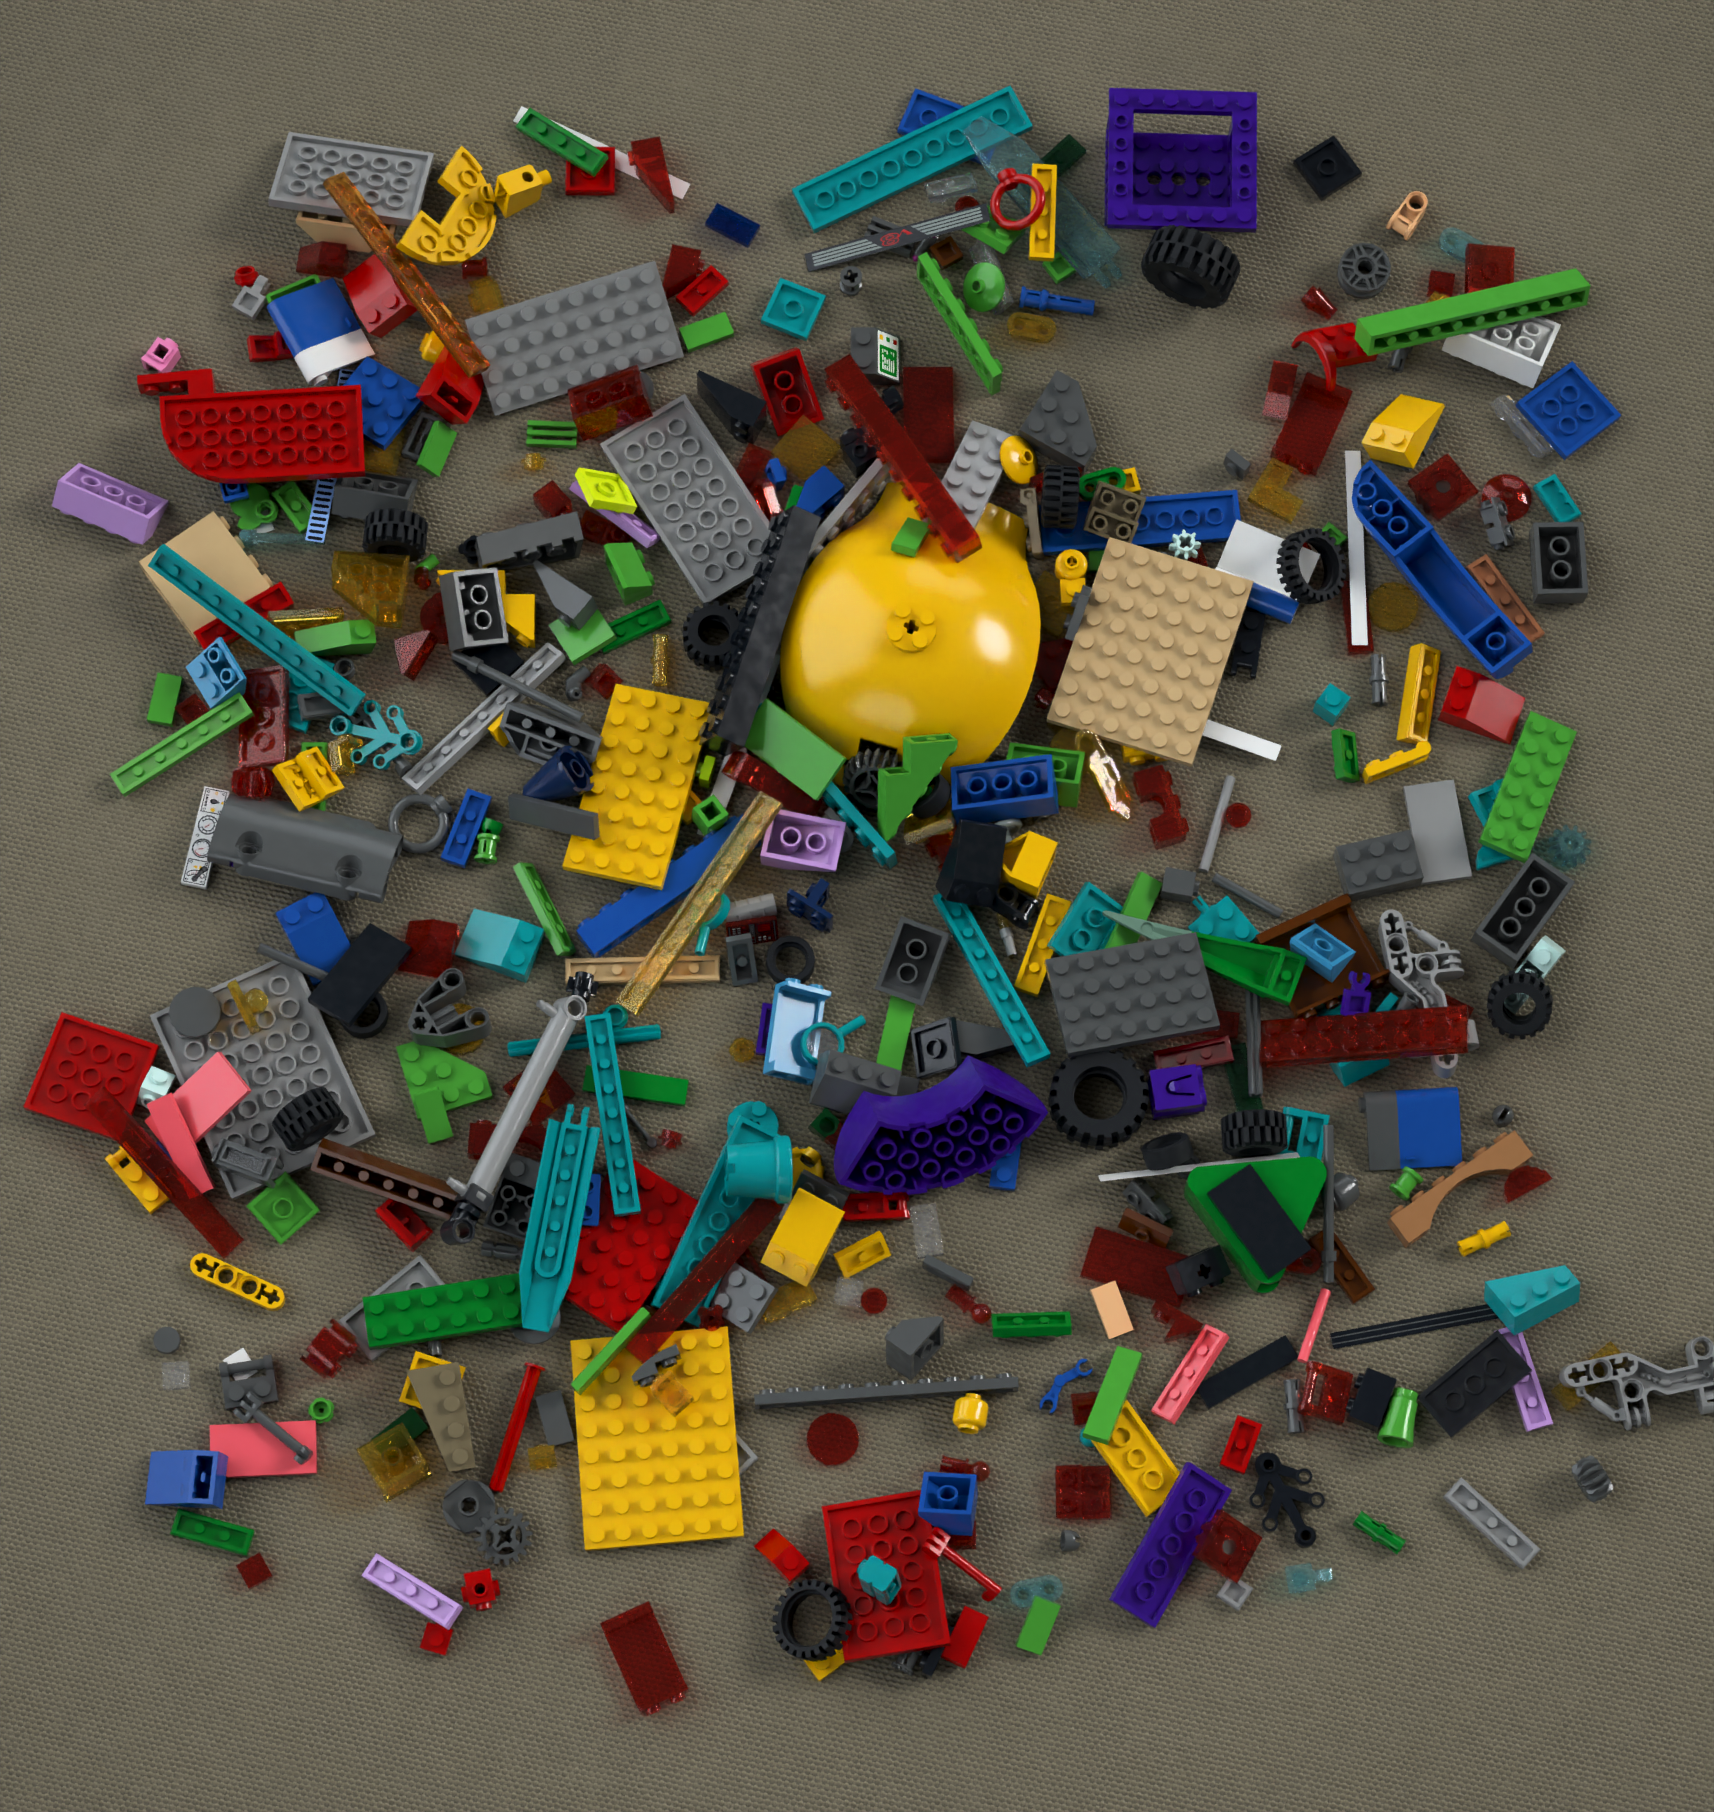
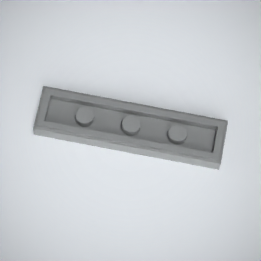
[1443,1477,1541,1570]

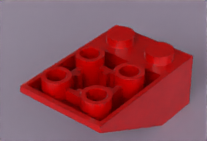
[416,334,484,425]

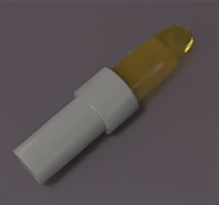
[997,913,1017,958]

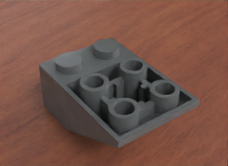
[483,1153,540,1241]

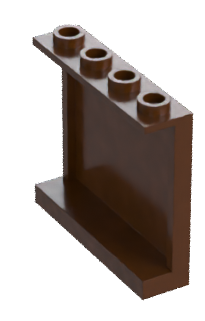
[1254,893,1390,1022]

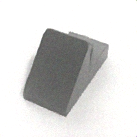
[725,933,758,986]

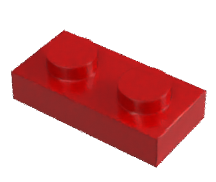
[676,265,729,317]
[1219,1415,1262,1475]

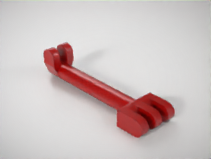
[922,1527,1002,1602]

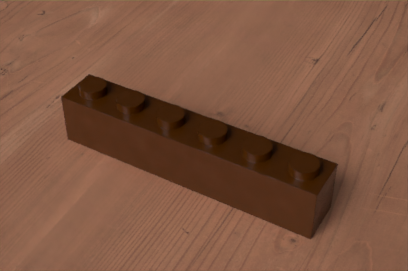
[310,1138,458,1219]

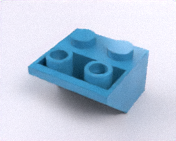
[186,637,247,708]

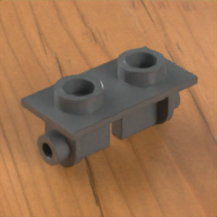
[1479,497,1515,550]
[1122,1177,1173,1225]

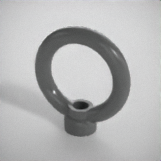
[388,794,453,854]

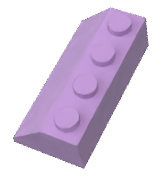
[52,463,169,545]

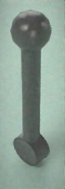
[624,1104,657,1149]

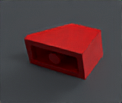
[754,1528,810,1585]

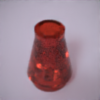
[1300,285,1338,321]

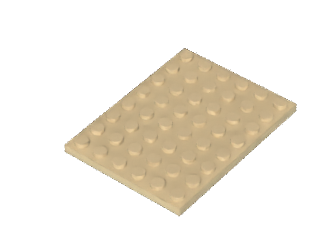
[1046,537,1254,767]

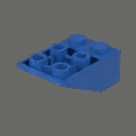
[145,1450,228,1509]

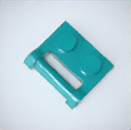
[1274,1107,1330,1161]

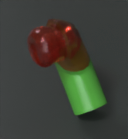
[414,554,440,590]

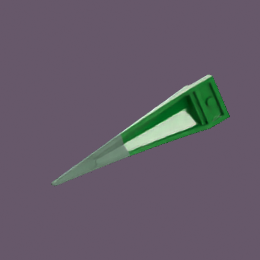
[1102,910,1307,1006]

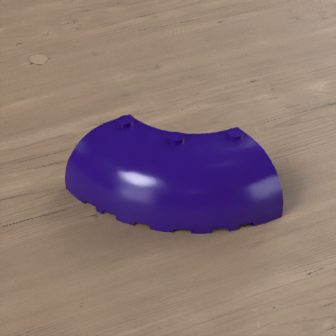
[834,1055,1048,1195]

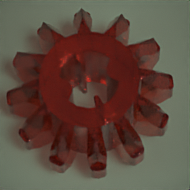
[231,765,275,798]

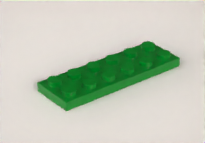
[362,1273,522,1350]

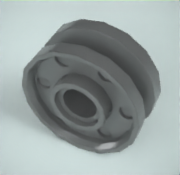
[1337,243,1391,299]

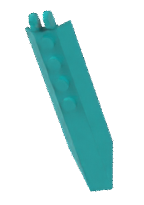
[519,1104,601,1333]

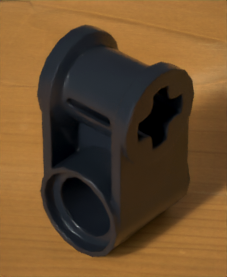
[991,882,1041,929]

